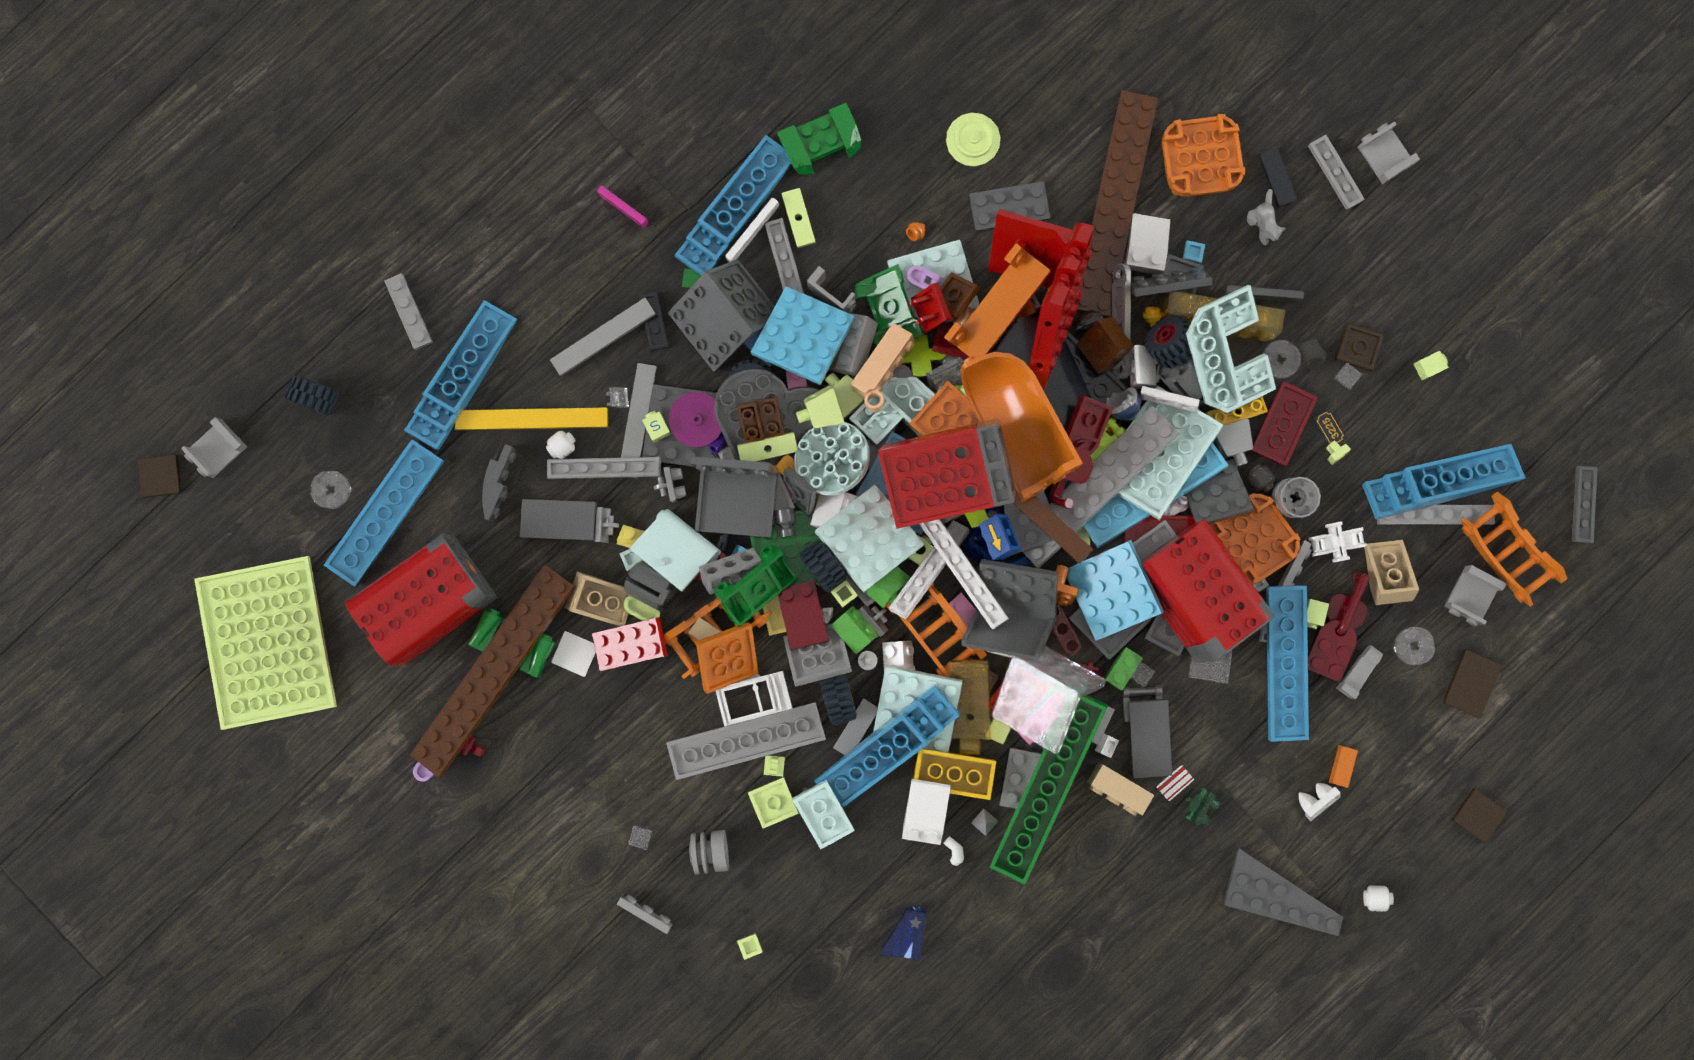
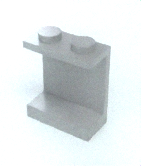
[1358,122,1420,184]
[807,266,856,314]
[181,417,247,478]
[1444,565,1506,626]

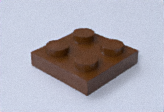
[940,272,980,320]

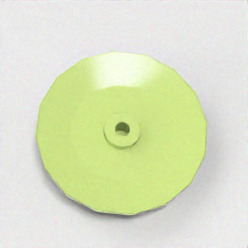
[946,113,1001,167]

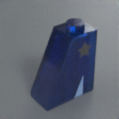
[881,905,926,960]

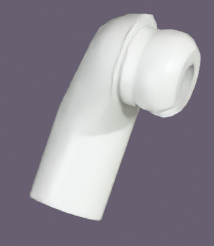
[943,836,964,866]

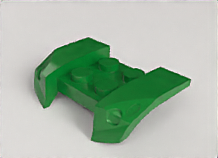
[777,103,861,175]
[855,264,924,346]

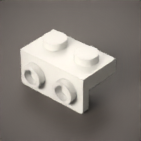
[882,641,915,672]

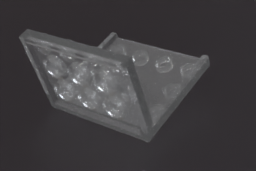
[991,646,1106,754]

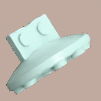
[794,422,870,495]

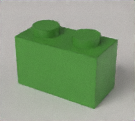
[866,566,911,608]
[831,606,878,654]
[1104,647,1143,691]

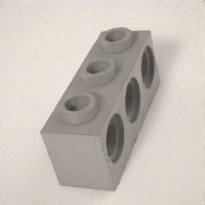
[699,548,762,594]

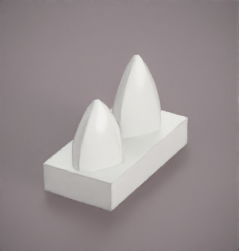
[1299,783,1340,821]

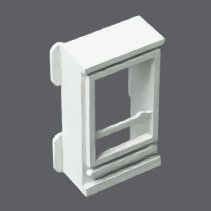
[716,671,793,726]

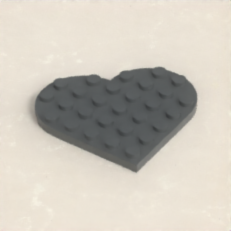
[714,368,820,478]

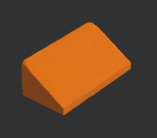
[1329,745,1358,788]

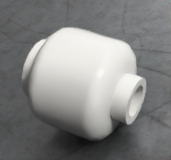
[546,431,576,459]
[1363,885,1394,912]

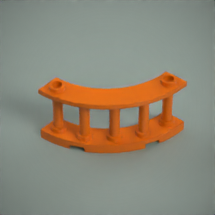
[1460,492,1567,606]
[886,583,987,678]
[663,598,772,679]

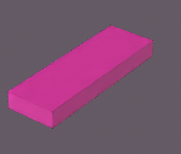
[597,186,648,229]

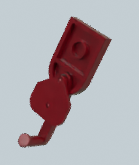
[1049,395,1113,509]
[1308,572,1369,682]

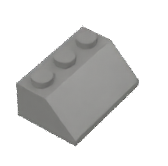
[828,313,878,376]

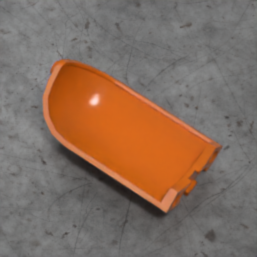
[961,352,1083,502]

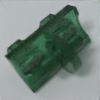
[1185,788,1220,826]

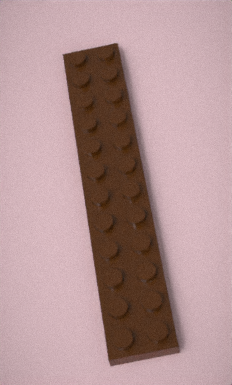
[1077,90,1158,317]
[410,564,576,778]

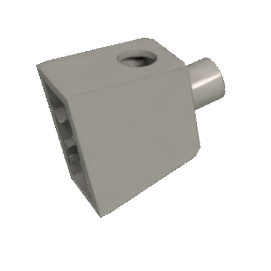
[1214,418,1253,467]

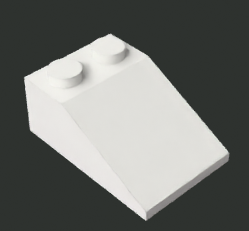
[1124,213,1170,274]
[902,779,951,845]

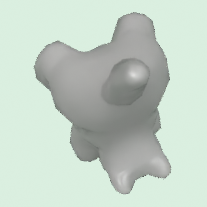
[1247,189,1286,245]

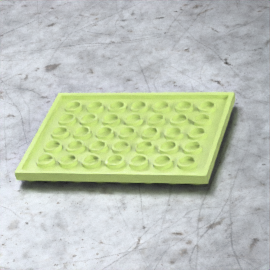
[194,556,337,730]

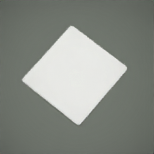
[551,631,596,677]

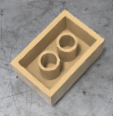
[1087,763,1154,816]

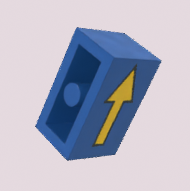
[979,514,1022,560]

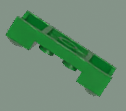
[714,545,798,627]
[468,608,556,678]

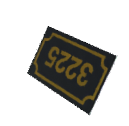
[1314,409,1347,444]

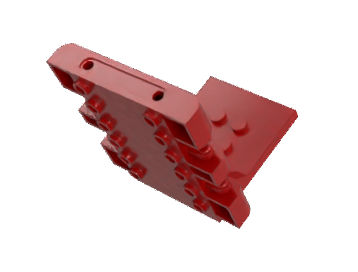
[988,209,1094,389]

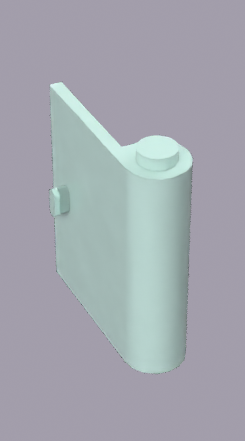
[629,509,721,592]

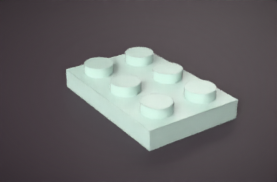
[792,780,855,849]

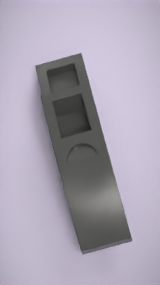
[482,444,516,522]

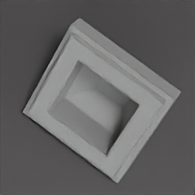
[971,808,998,836]

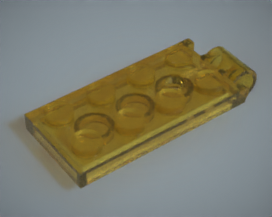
[948,660,991,755]

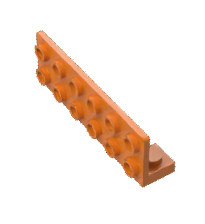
[944,244,1051,358]

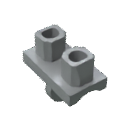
[654,467,687,503]
[595,507,619,543]
[858,605,888,638]

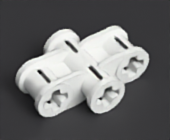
[1308,522,1367,562]

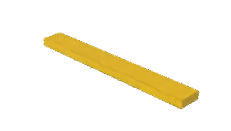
[455,408,608,430]

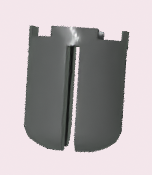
[1157,355,1203,400]
[624,561,677,612]

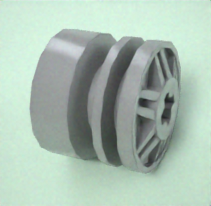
[1271,477,1321,518]
[689,830,729,875]

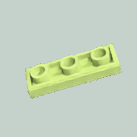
[782,188,816,248]
[737,432,798,461]

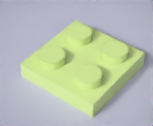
[748,777,799,828]

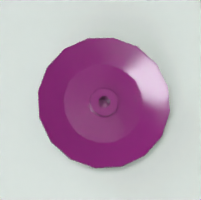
[669,392,721,447]

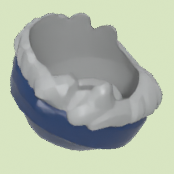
[1105,387,1142,421]

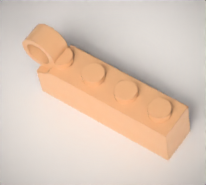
[851,323,914,412]

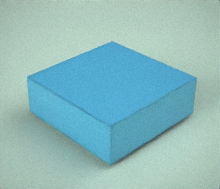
[1182,240,1205,264]

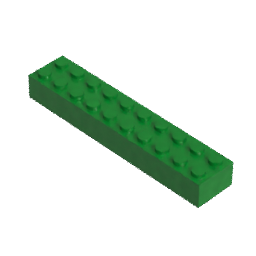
[989,688,1108,885]

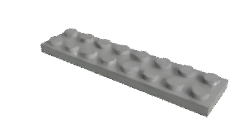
[666,702,826,780]

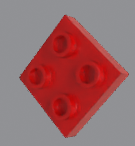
[909,283,952,333]

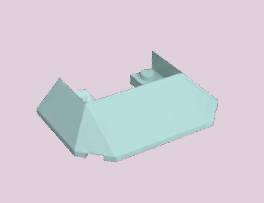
[1186,285,1276,413]
[849,377,935,446]

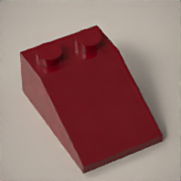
[778,581,829,650]

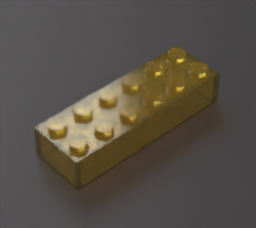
[1160,291,1285,341]

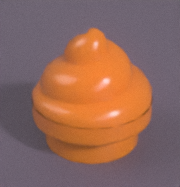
[906,222,925,241]

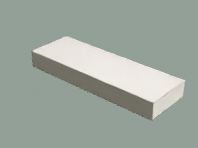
[1140,386,1200,413]

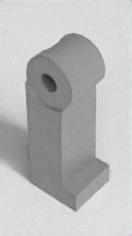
[1336,645,1383,699]

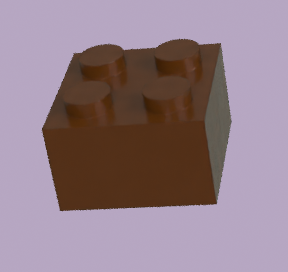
[1077,316,1134,374]

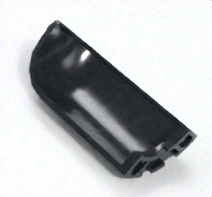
[990,313,1092,431]

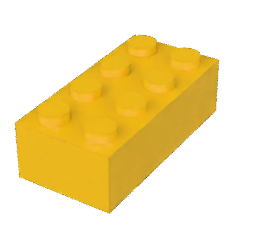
[913,748,996,800]

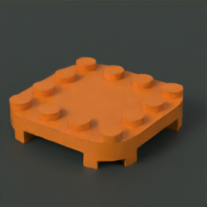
[1162,114,1245,197]
[1209,493,1300,585]

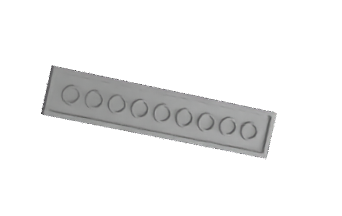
[1022,406,1180,569]

